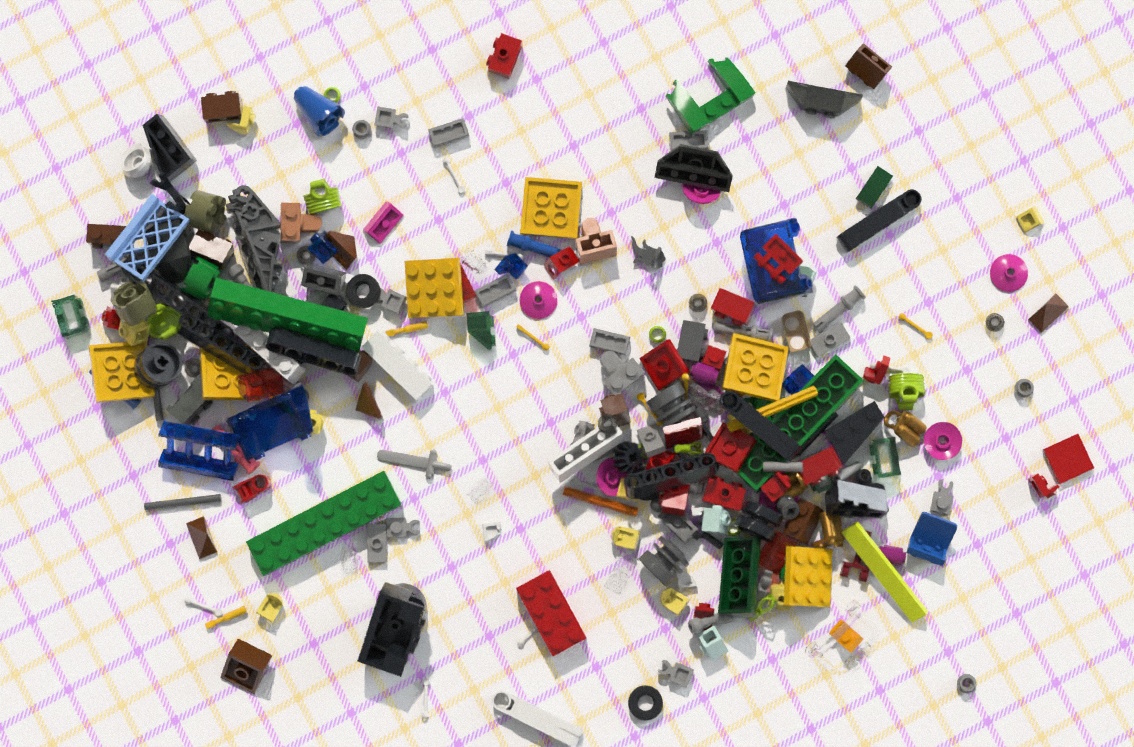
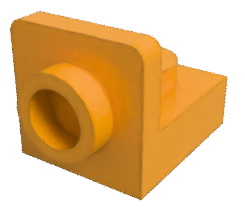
[829,619,864,653]

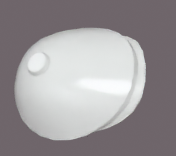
[121,143,151,178]

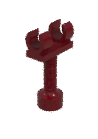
[840,530,872,582]

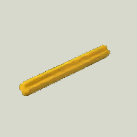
[727,386,818,432]

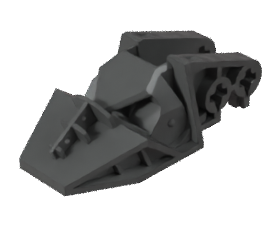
[226,185,283,292]

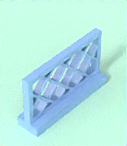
[105,194,190,282]

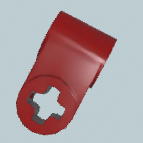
[645,448,677,470]
[232,474,272,505]

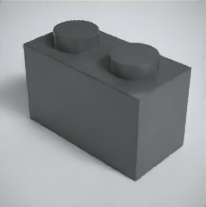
[301,263,347,295]
[677,320,709,363]

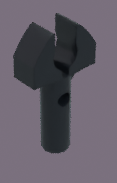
[692,522,723,549]

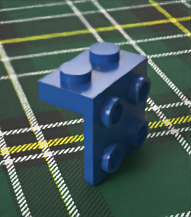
[906,512,958,566]

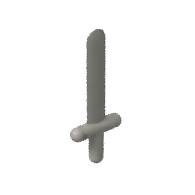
[377,449,452,479]

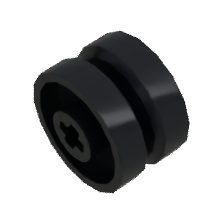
[133,342,183,390]
[734,500,783,543]

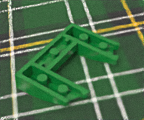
[665,57,756,135]

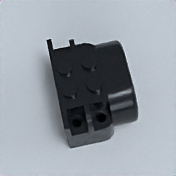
[357,582,427,677]

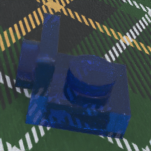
[307,230,338,264]
[494,253,528,279]
[782,364,814,395]

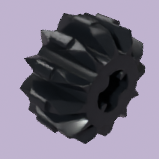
[611,441,644,474]

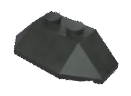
[786,80,863,118]
[654,144,733,192]
[145,208,191,284]

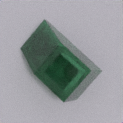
[466,311,496,351]

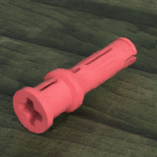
[210,424,261,475]

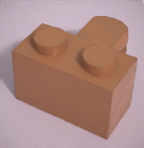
[280,202,322,244]
[575,218,617,265]

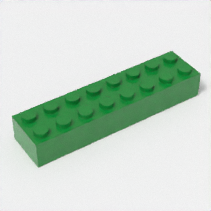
[207,277,368,353]
[734,354,864,494]
[246,470,403,576]

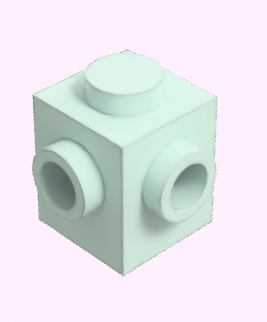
[702,505,731,535]
[698,626,729,661]

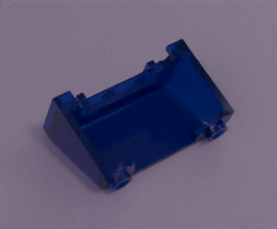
[740,218,813,305]
[227,384,314,461]

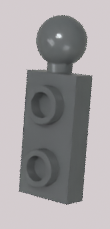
[650,497,699,544]

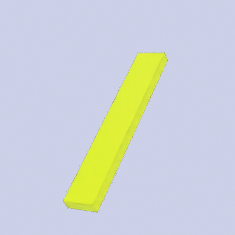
[841,521,929,623]

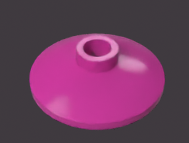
[683,184,721,204]
[990,254,1028,292]
[519,281,558,319]
[924,422,962,460]
[596,458,629,496]

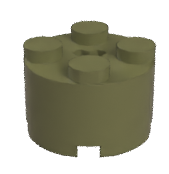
[185,190,226,233]
[110,281,157,326]

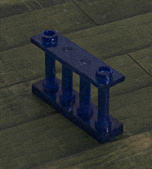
[158,421,240,481]

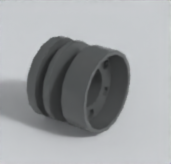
[646,382,697,431]
[638,535,690,587]

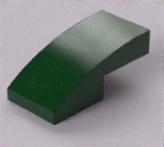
[855,166,893,209]

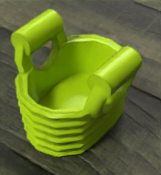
[302,178,342,214]
[147,303,182,340]
[888,373,926,410]

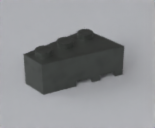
[165,373,213,426]

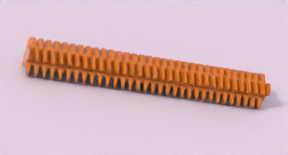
[562,486,639,517]

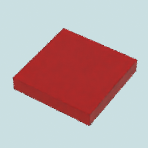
[639,339,689,391]
[663,417,704,448]
[704,422,757,473]
[1042,433,1095,484]

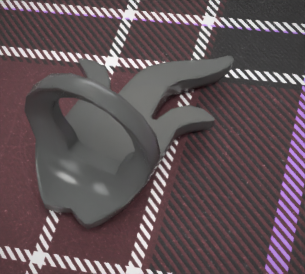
[631,236,666,268]

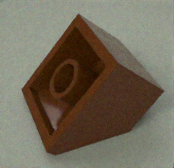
[220,638,273,695]

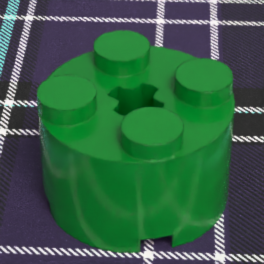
[181,256,221,301]

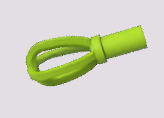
[674,442,703,457]
[748,594,778,622]

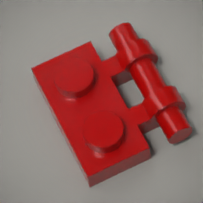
[753,234,804,284]

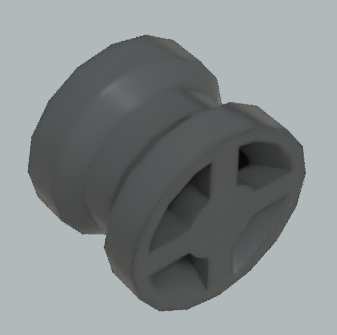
[776,495,800,520]

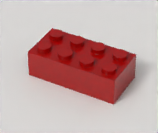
[516,570,587,657]

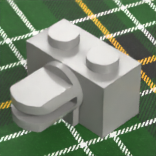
[600,351,645,395]

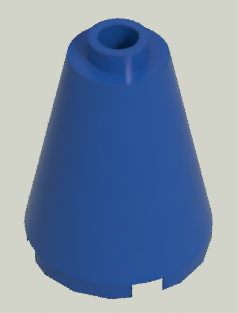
[294,86,345,137]

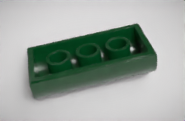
[718,536,761,618]

